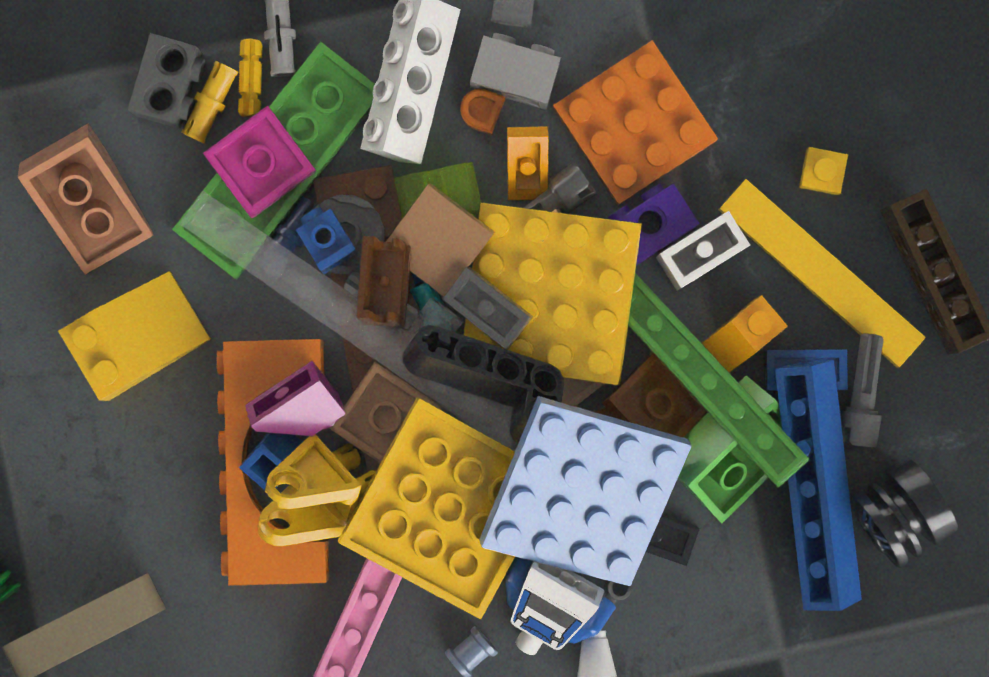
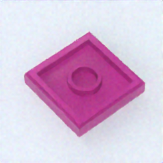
[203,105,317,219]

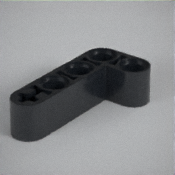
[402,325,564,444]

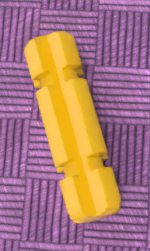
[238,39,263,118]

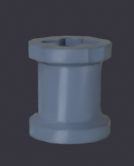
[444,626,498,677]

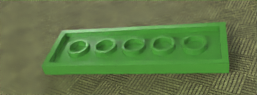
[172,42,375,280]

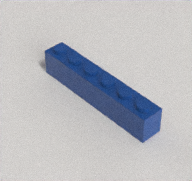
[775,360,862,611]

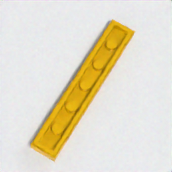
[718,179,926,367]

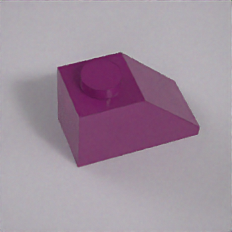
[245,361,346,436]

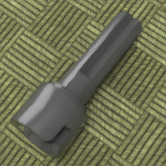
[523,161,597,212]
[841,333,884,447]

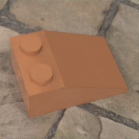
[18,123,154,275]

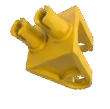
[258,434,376,546]

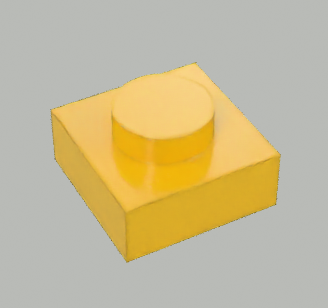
[799,147,848,195]

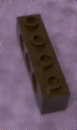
[880,188,989,355]

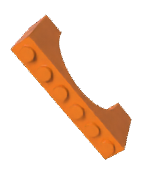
[217,339,329,586]

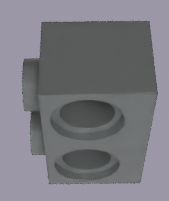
[127,33,205,129]

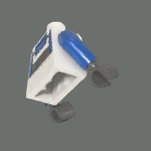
[505,556,631,655]

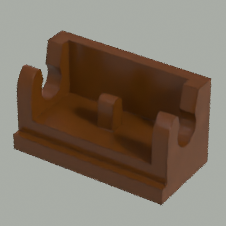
[356,236,411,327]

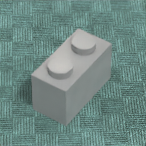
[470,33,561,110]

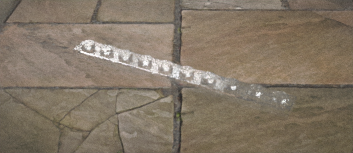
[179,191,518,451]

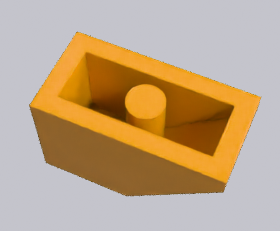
[702,295,788,373]

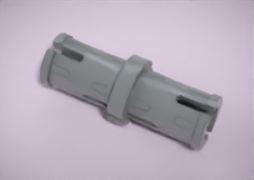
[264,0,296,77]

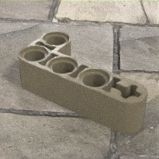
[1,573,166,677]

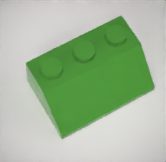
[677,376,782,524]

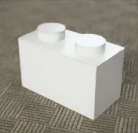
[656,211,750,291]

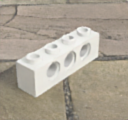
[360,0,461,164]

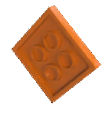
[552,40,718,206]

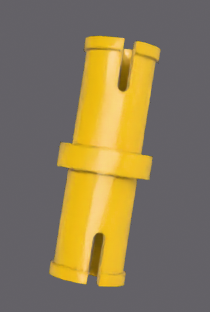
[181,61,239,144]

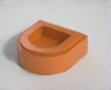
[460,89,506,136]

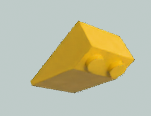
[58,271,211,401]

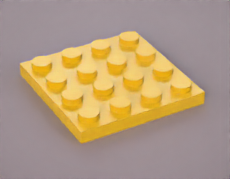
[463,203,642,385]
[338,397,515,619]

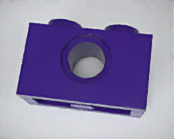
[607,183,700,266]

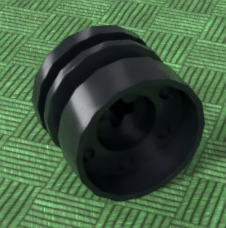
[851,459,958,568]

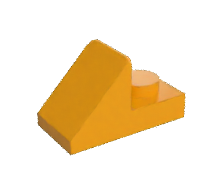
[507,126,548,200]

